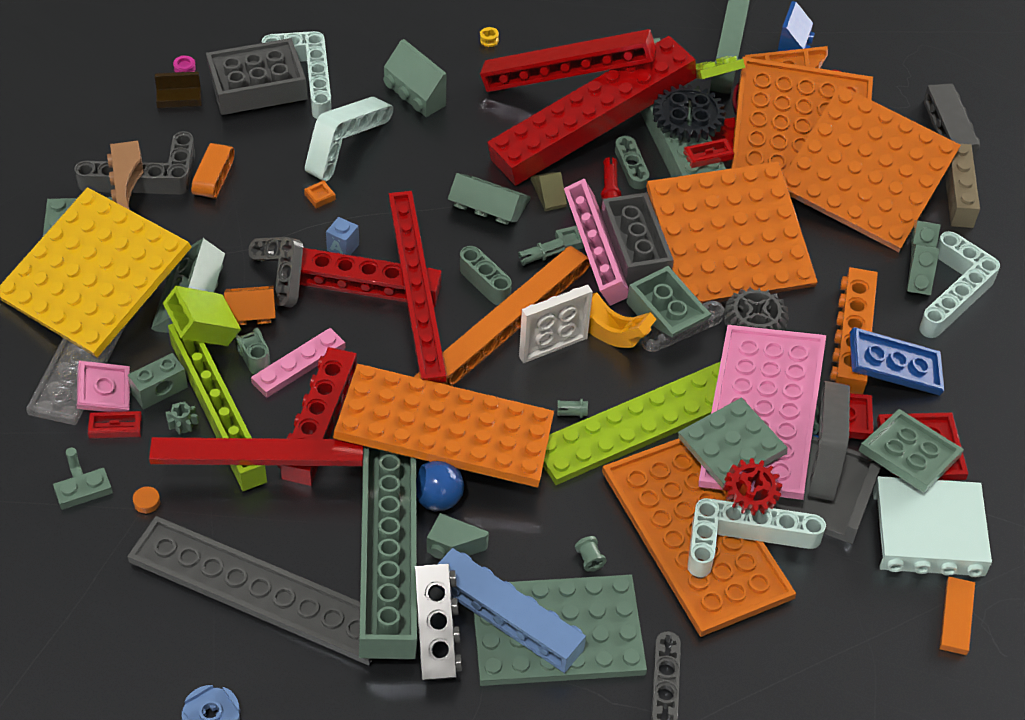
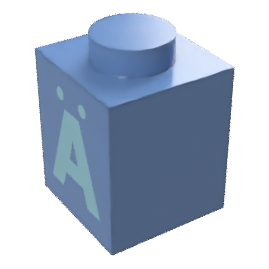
[326,217,359,255]

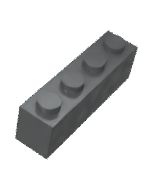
[923,83,980,160]

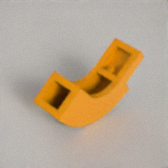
[588,292,656,348]

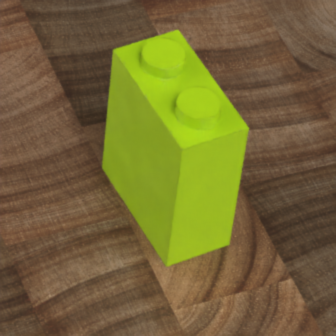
[163,286,241,346]

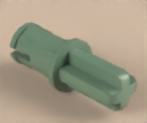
[518,238,565,266]

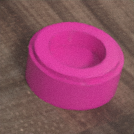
[173,56,196,72]

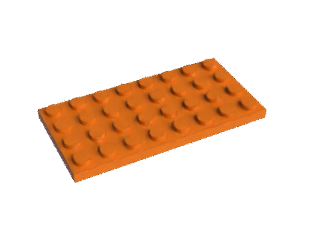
[333,364,554,488]
[602,438,796,637]

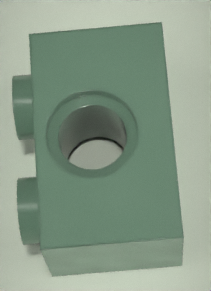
[128,353,188,410]

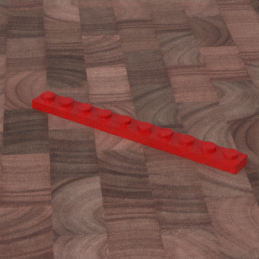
[389,191,446,383]

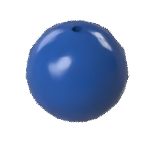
[416,461,464,512]

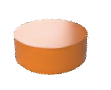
[133,487,160,514]

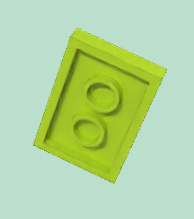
[696,56,745,79]

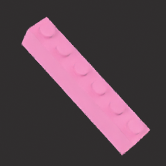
[564,179,629,306]

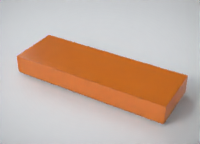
[940,577,975,655]

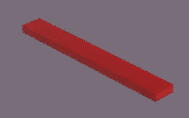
[149,437,363,466]

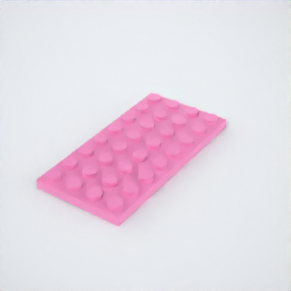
[699,325,826,500]

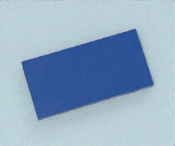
[850,327,944,395]

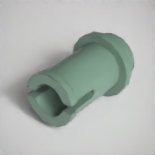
[557,399,588,419]

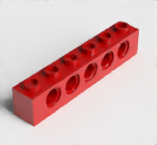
[299,248,441,307]
[277,347,357,486]

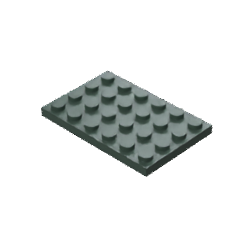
[473,575,647,686]

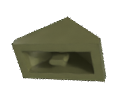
[531,172,567,211]

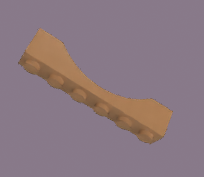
[107,141,143,210]

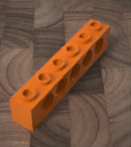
[830,267,878,394]

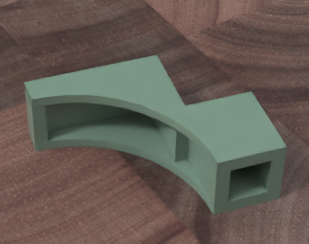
[906,220,941,295]

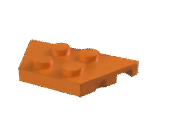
[745,46,828,68]

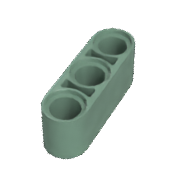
[460,246,512,305]

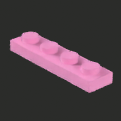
[251,328,345,398]

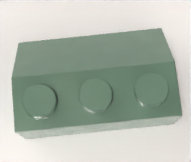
[384,39,446,117]
[448,173,531,225]

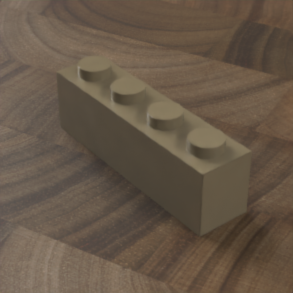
[945,143,980,228]

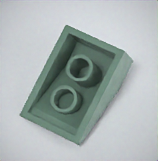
[626,266,711,337]

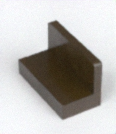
[155,71,202,108]

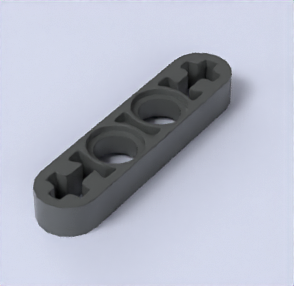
[651,631,681,720]

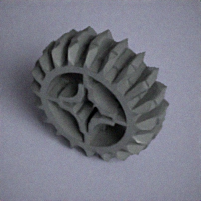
[723,287,789,331]

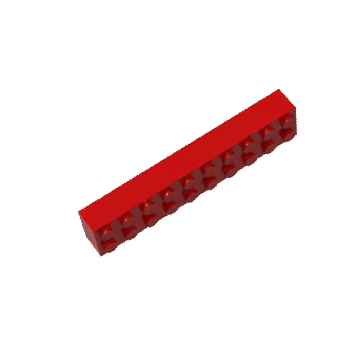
[487,36,697,186]

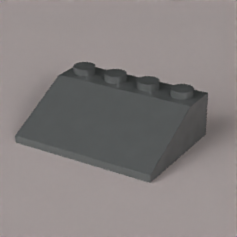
[206,38,308,115]

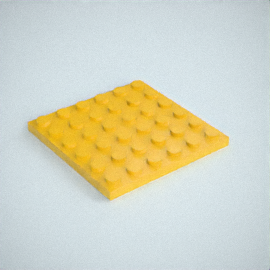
[0,187,192,358]

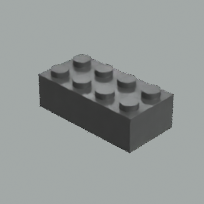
[601,192,674,286]

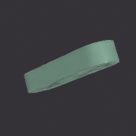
[615,136,649,189]

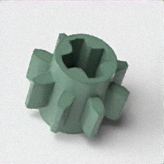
[166,402,199,434]

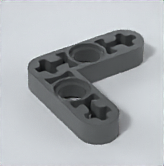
[249,237,303,308]

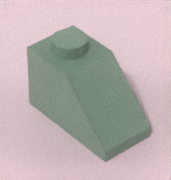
[427,513,489,559]

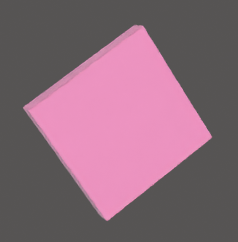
[76,361,130,412]

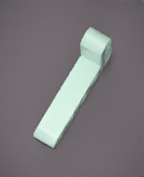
[262,31,332,119]
[305,97,393,182]
[919,231,1000,338]
[688,498,826,577]

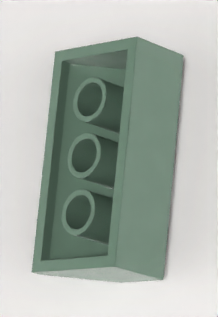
[151,238,225,333]

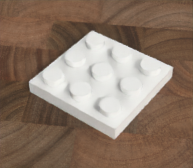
[519,285,593,363]

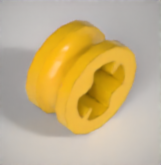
[480,27,499,47]

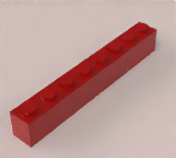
[480,29,656,92]

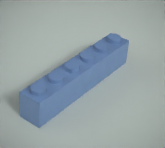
[437,548,586,673]

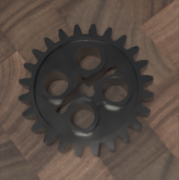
[652,84,726,142]

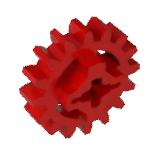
[723,458,782,516]

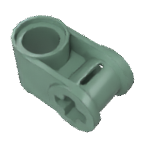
[234,328,271,375]

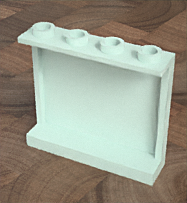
[873,476,992,577]

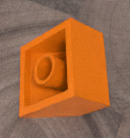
[224,286,276,325]

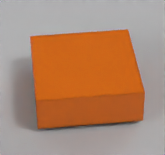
[304,180,336,208]

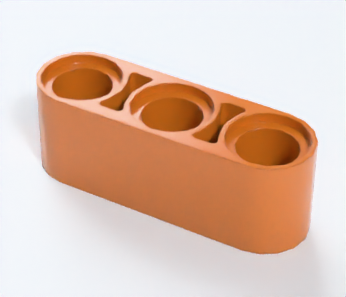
[191,143,235,199]

